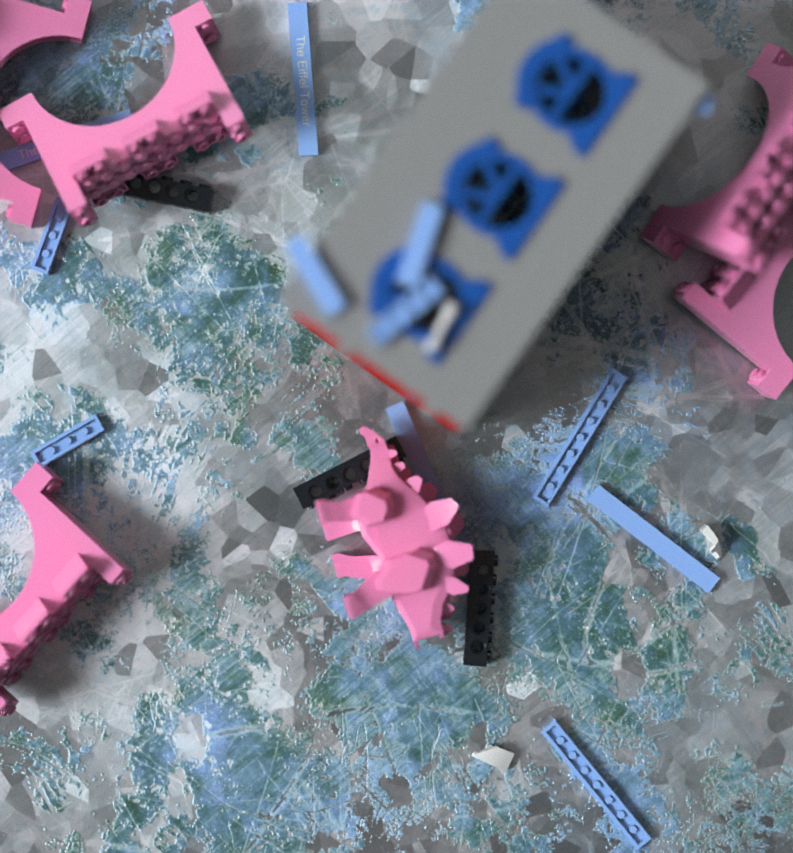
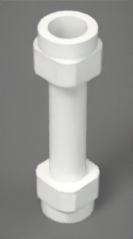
[424,303,459,354]

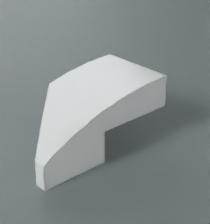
[699,525,722,561]
[472,744,514,771]

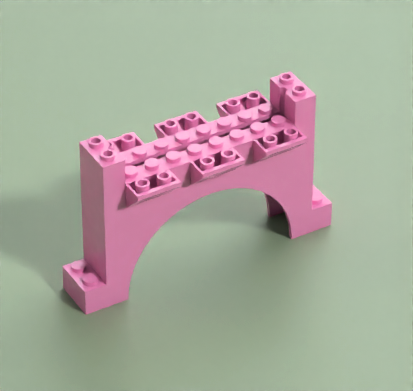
[0,0,253,228]
[0,0,92,229]
[640,43,793,276]
[672,206,793,400]
[0,462,133,717]

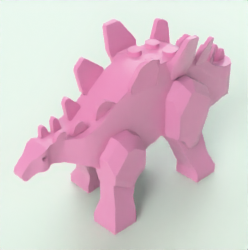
[314,426,473,650]

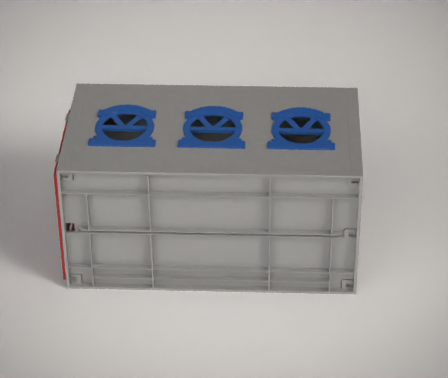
[279,0,709,431]

